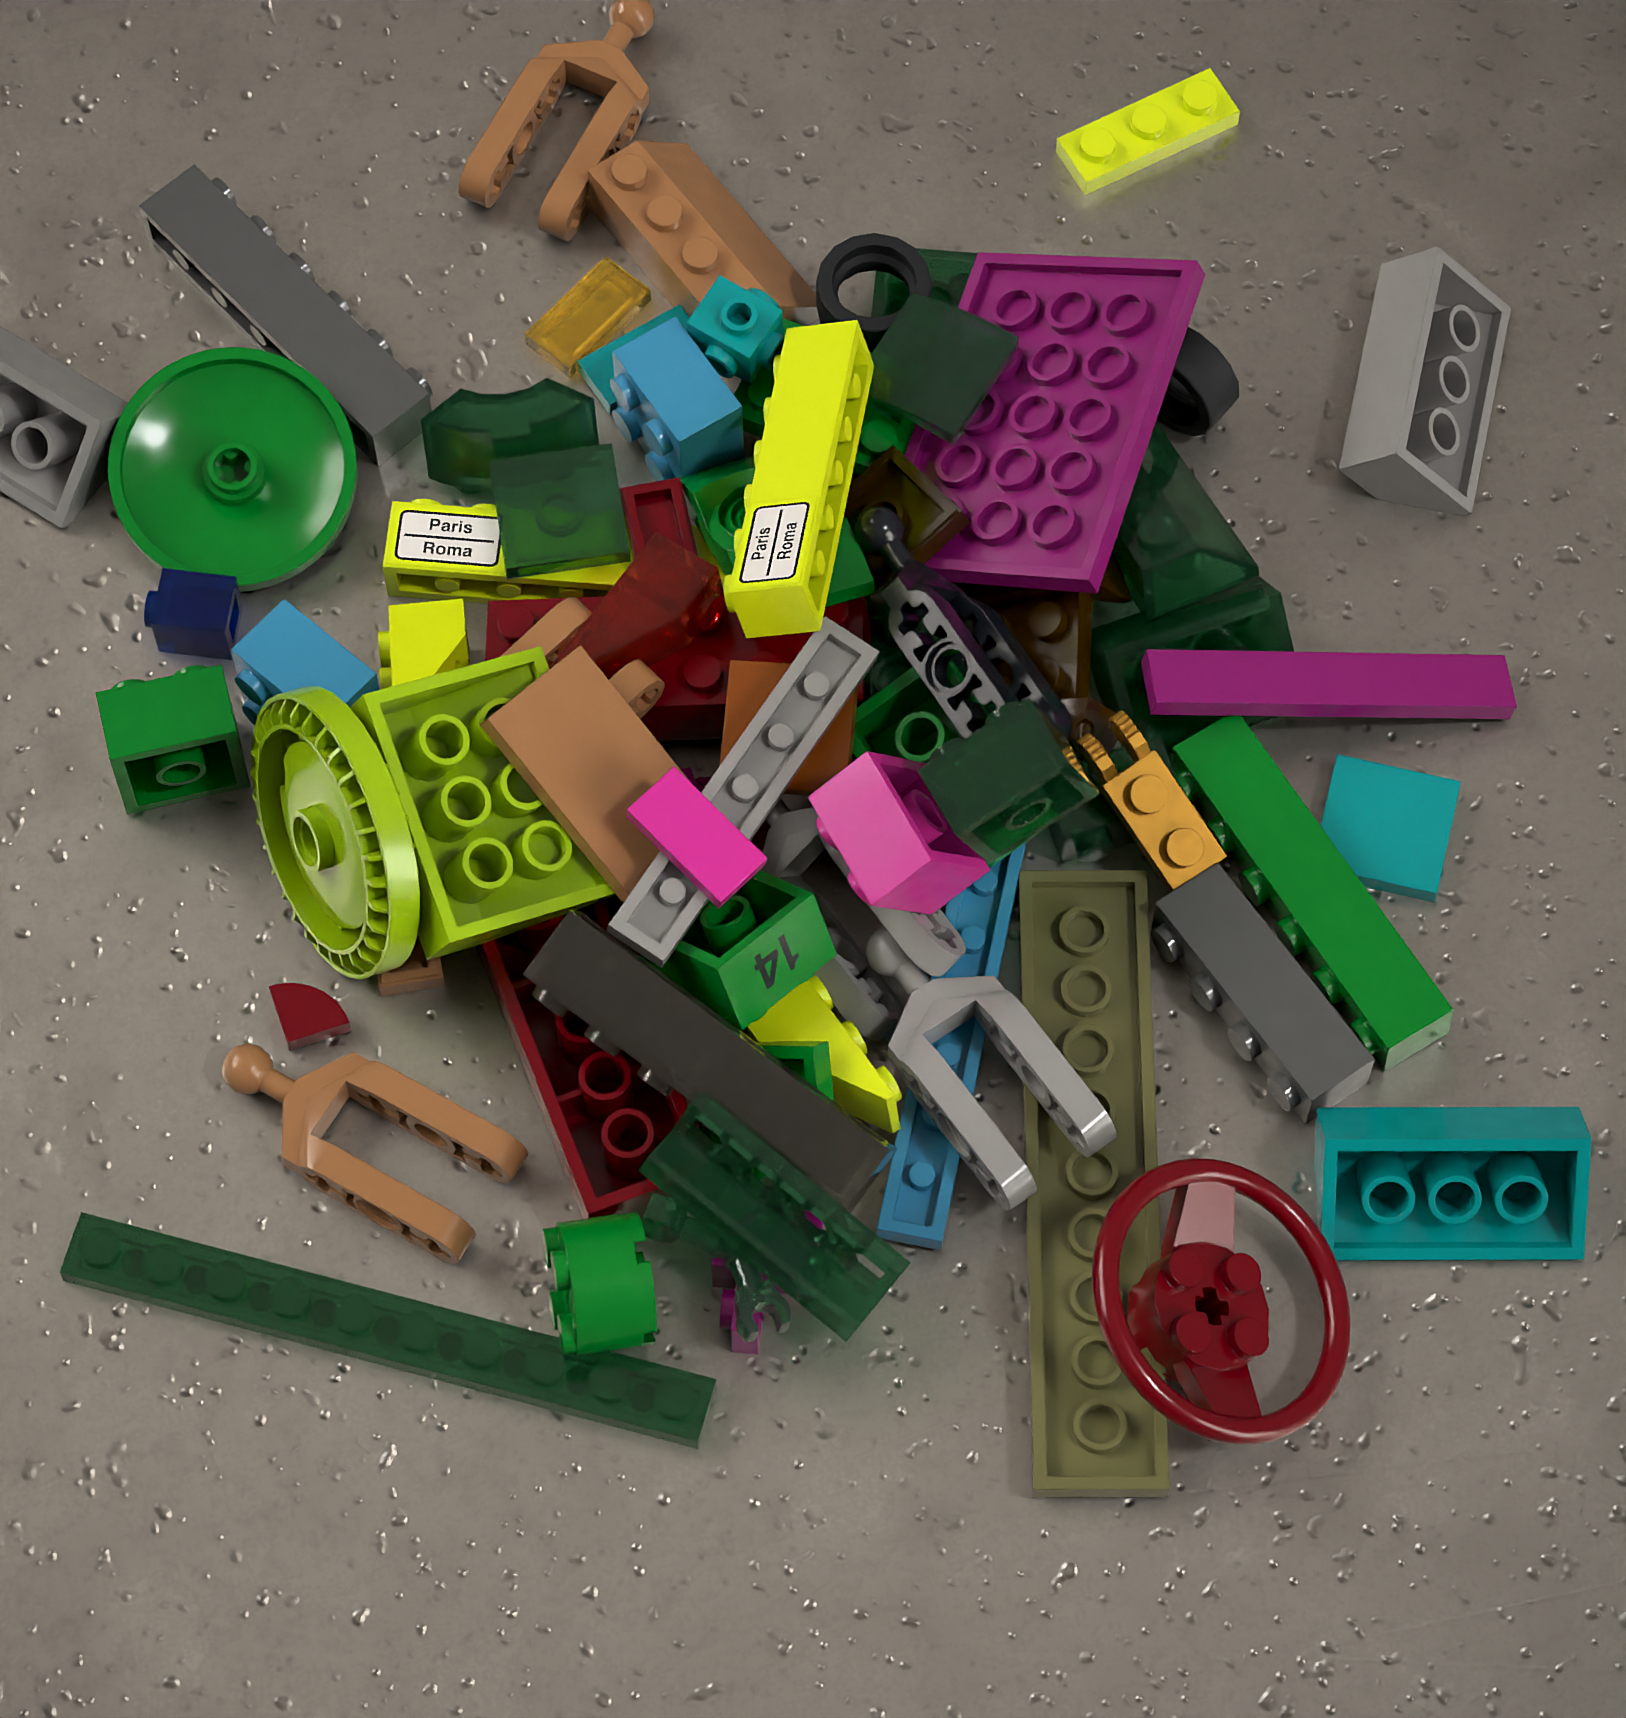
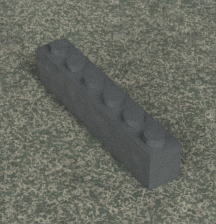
[139,164,434,467]

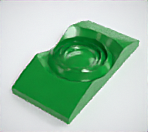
[675,456,875,607]

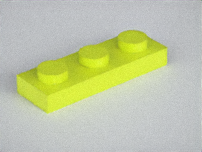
[1056,68,1240,195]

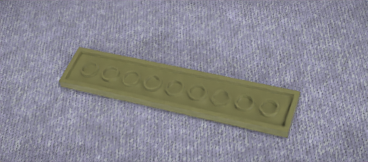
[1018,870,1170,1497]

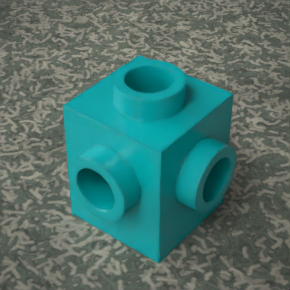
[686,275,785,384]

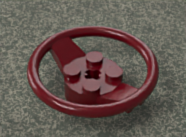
[1092,1158,1351,1445]

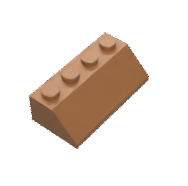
[588,140,819,326]

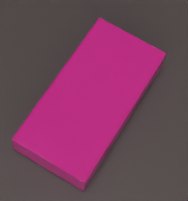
[625,767,768,909]

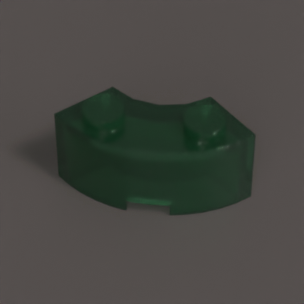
[420,378,601,494]

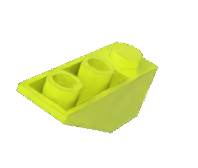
[378,598,470,689]
[732,975,902,1134]

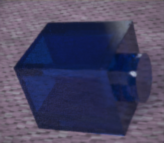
[144,568,243,660]

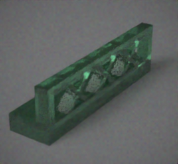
[638,1091,910,1342]

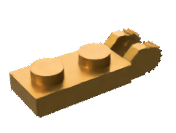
[1076,711,1227,893]

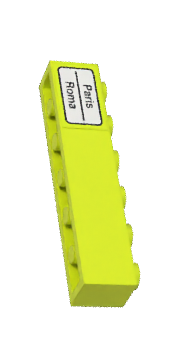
[724,320,874,638]
[383,499,726,604]

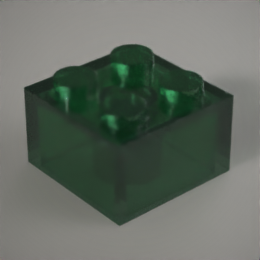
[917,698,1100,864]

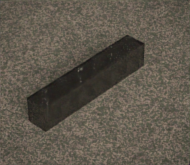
[523,910,898,1217]

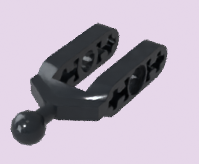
[854,506,1072,757]

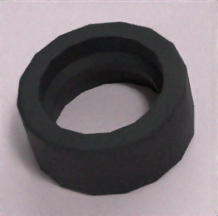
[816,233,932,355]
[1156,327,1239,437]

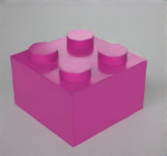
[808,751,991,915]

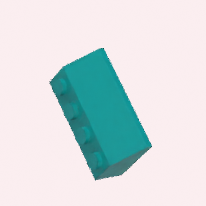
[1314,1107,1592,1260]

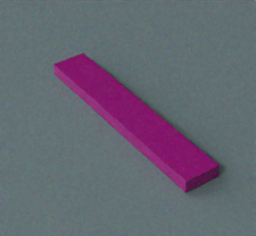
[1141,649,1517,719]

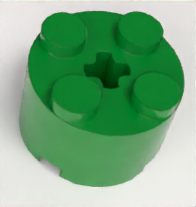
[542,1211,657,1356]

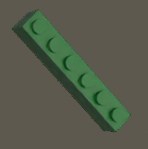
[1171,716,1454,1072]

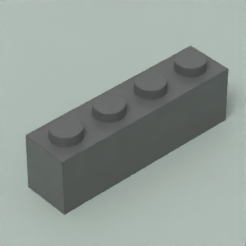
[1151,863,1375,1125]

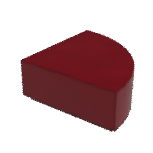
[268,983,351,1051]

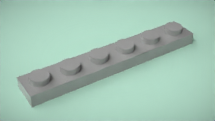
[607,616,879,968]

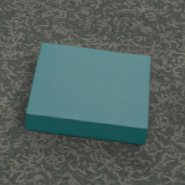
[1321,754,1461,903]

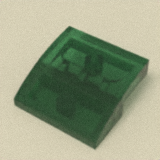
[866,293,1019,445]

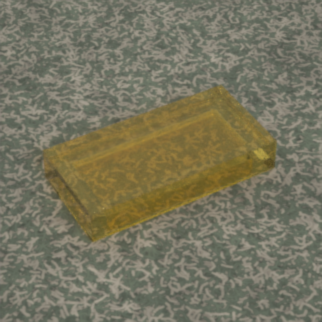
[525,256,651,378]

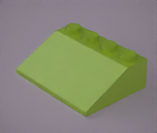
[350,646,616,960]

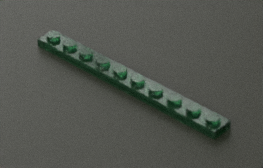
[59,1212,717,1449]

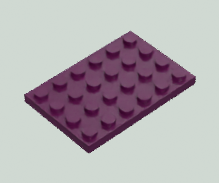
[905,252,1205,593]

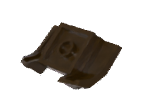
[961,552,1132,768]

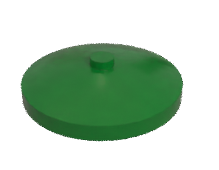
[108,347,358,592]

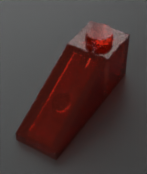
[549,532,725,680]

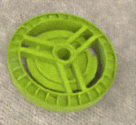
[250,686,420,980]

